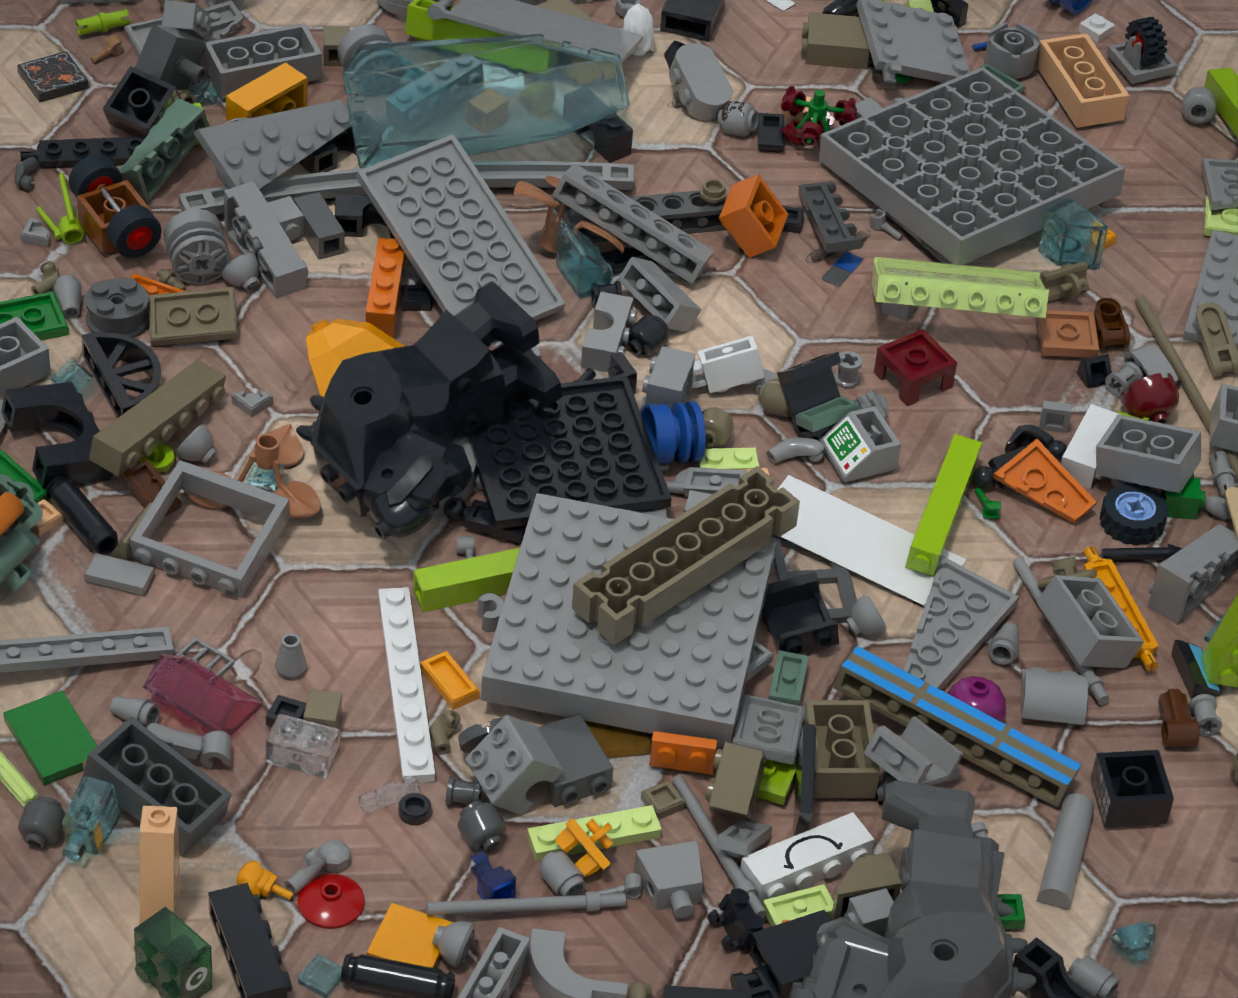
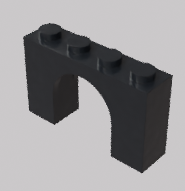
[1,382,111,489]

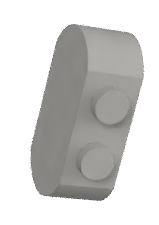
[669,43,733,121]

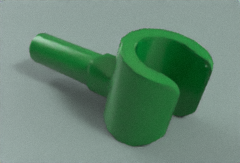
[975,488,1001,519]

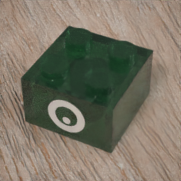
[134,906,213,998]

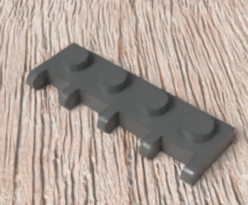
[798,181,864,253]

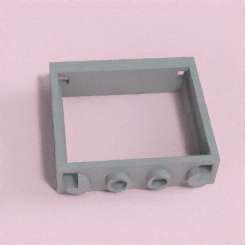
[130,460,290,598]

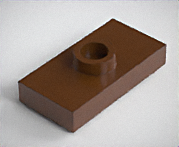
[121,459,182,517]

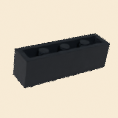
[208,882,292,998]

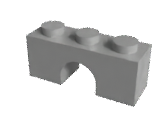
[581,292,637,373]

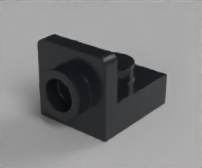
[608,351,637,394]

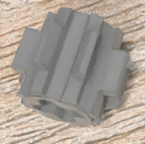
[854,389,889,417]

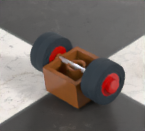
[69,155,162,258]

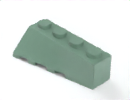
[118,98,209,204]

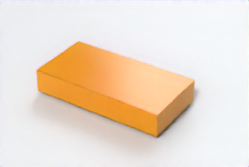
[420,651,480,710]

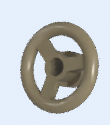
[1038,557,1097,588]

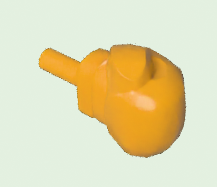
[236,860,294,900]

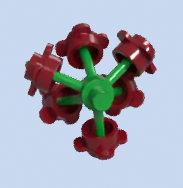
[781,86,857,149]

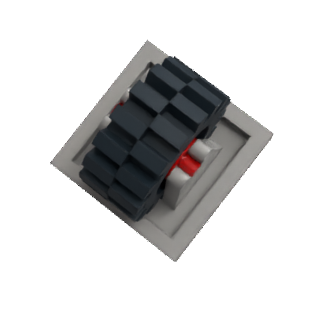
[1107,17,1178,84]

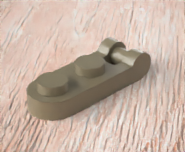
[1195,302,1238,378]

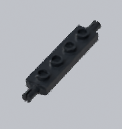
[20,136,147,169]

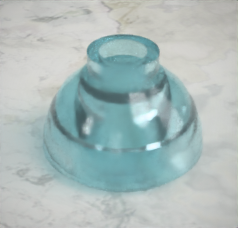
[1110,922,1157,962]

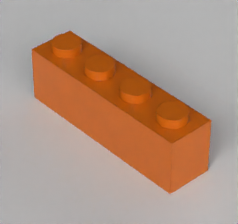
[365,238,406,339]

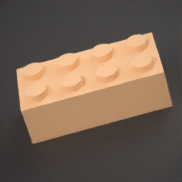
[1036,33,1129,128]

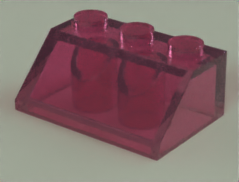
[143,654,263,735]

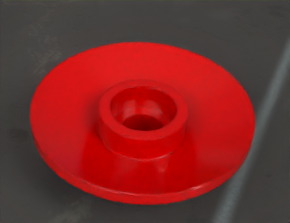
[297,874,365,929]

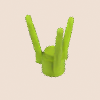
[36,173,86,244]

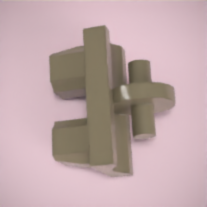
[1040,261,1089,302]

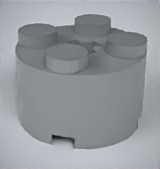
[984,23,1039,81]

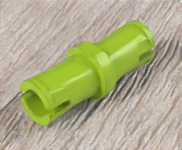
[75,9,130,36]

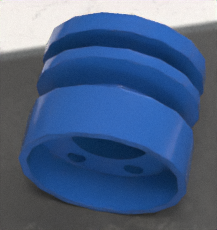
[641,401,706,465]

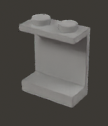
[864,717,964,786]

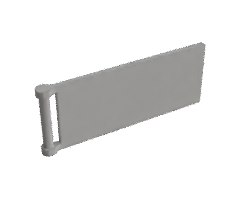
[427,0,643,66]

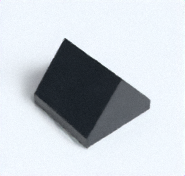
[1076,354,1112,387]

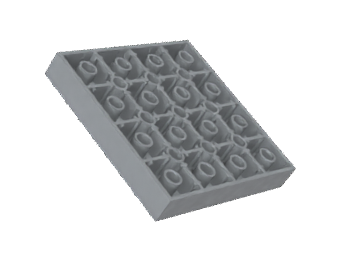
[819,67,1125,265]
[481,493,777,748]

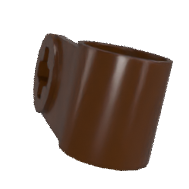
[1094,298,1130,349]

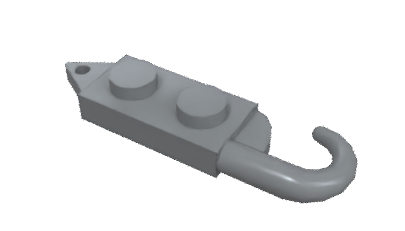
[660,465,747,497]

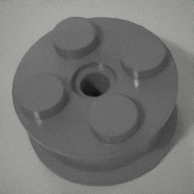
[85,278,149,337]

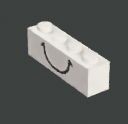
[740,812,874,905]

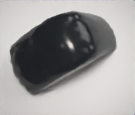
[1005,424,1054,453]

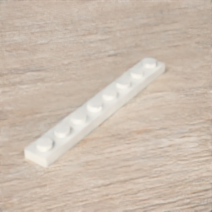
[378,587,435,785]

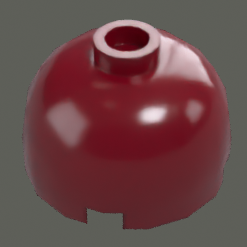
[1119,373,1179,424]

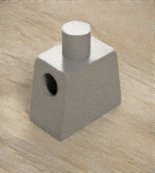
[634,841,703,918]

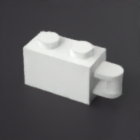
[692,335,765,393]

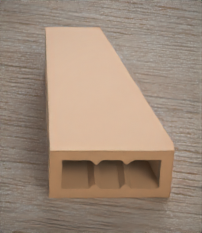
[139,806,180,938]

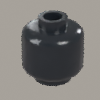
[628,315,669,357]

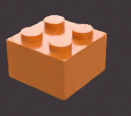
[719,174,788,258]

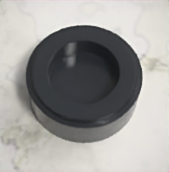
[398,793,431,825]

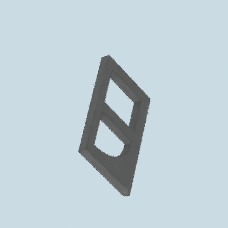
[771,535,857,623]

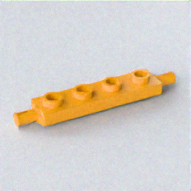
[1083,546,1159,671]

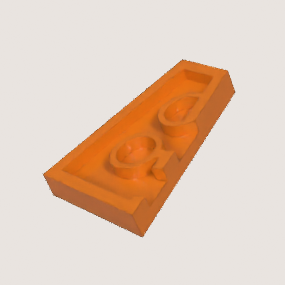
[993,439,1097,524]

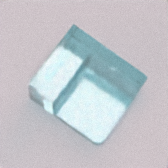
[50,355,93,393]

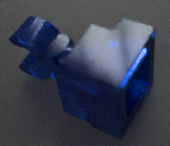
[470,851,516,900]

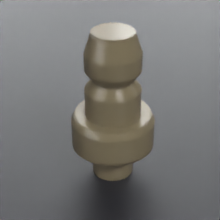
[157,269,186,290]

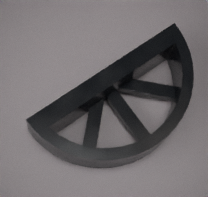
[81,332,162,418]

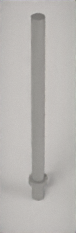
[1013,557,1110,705]

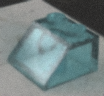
[1038,197,1108,270]
[556,221,613,299]

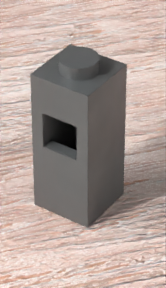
[293,192,345,260]

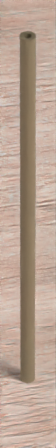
[1135,296,1238,482]

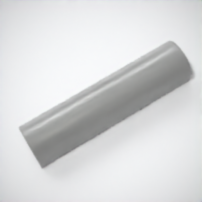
[1037,793,1095,909]

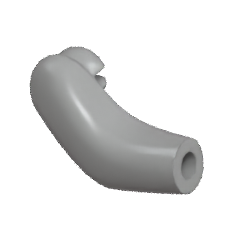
[766,437,824,464]

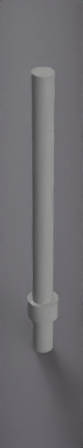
[672,775,767,919]
[426,891,626,916]

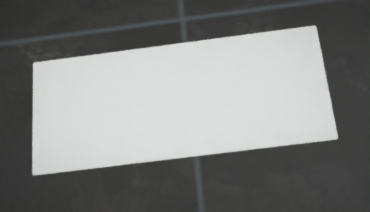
[777,475,966,606]

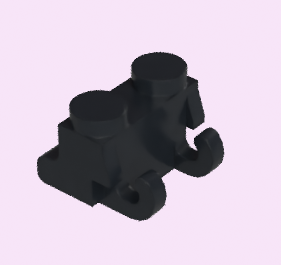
[707,888,764,952]

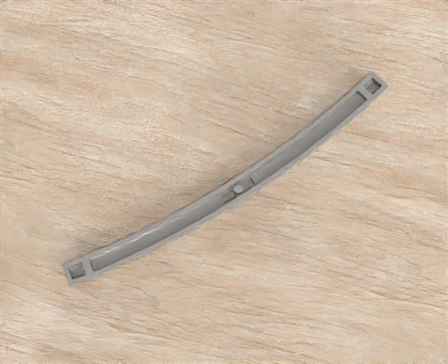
[179,161,634,215]

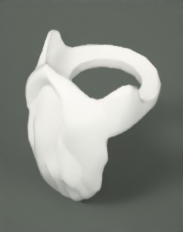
[623,3,655,56]

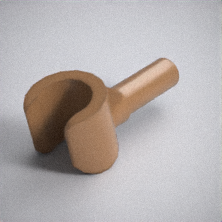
[91,35,124,63]

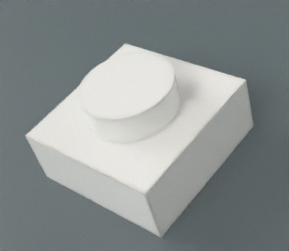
[1078,13,1115,43]

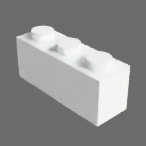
[1061,404,1121,489]

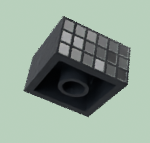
[103,66,181,137]
[1091,750,1174,827]

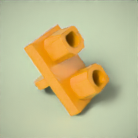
[555,817,614,877]

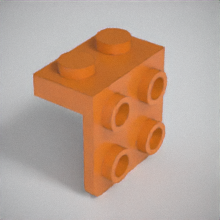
[649,731,717,775]

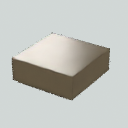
[640,780,686,820]

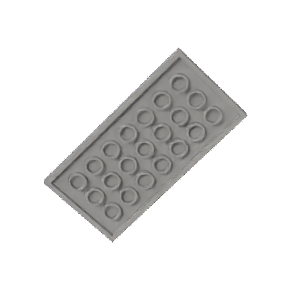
[356,134,566,321]

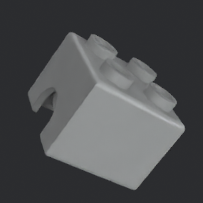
[465,715,564,815]

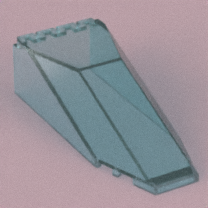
[342,34,630,169]

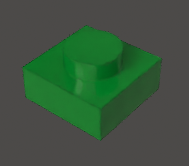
[997,894,1026,929]

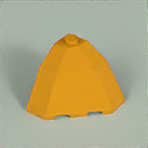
[306,319,404,397]

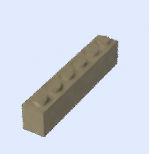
[89,359,226,476]

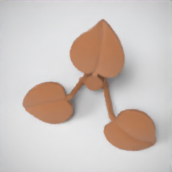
[514,175,624,254]
[183,423,321,518]

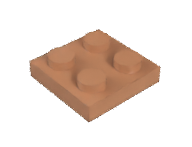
[1037,310,1099,358]

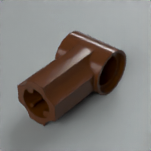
[1158,689,1199,747]

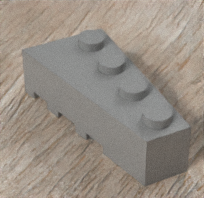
[224,181,308,298]
[1148,524,1238,625]

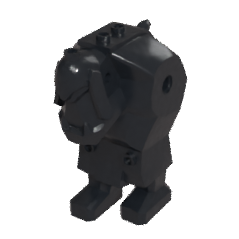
[296,281,562,540]

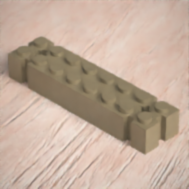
[572,466,800,645]

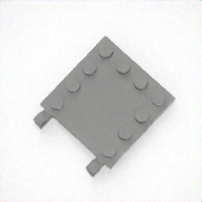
[856,0,970,84]

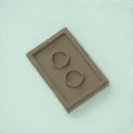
[149,287,238,347]

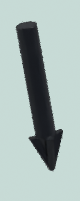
[1101,543,1183,560]

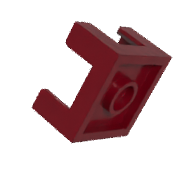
[873,329,957,407]

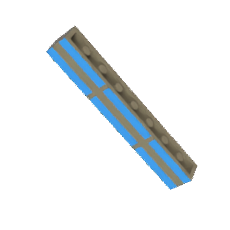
[834,646,1081,808]

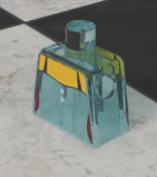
[62,775,120,861]

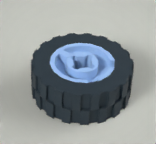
[1099,483,1168,546]

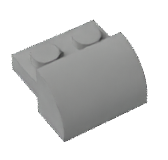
[1020,667,1088,725]

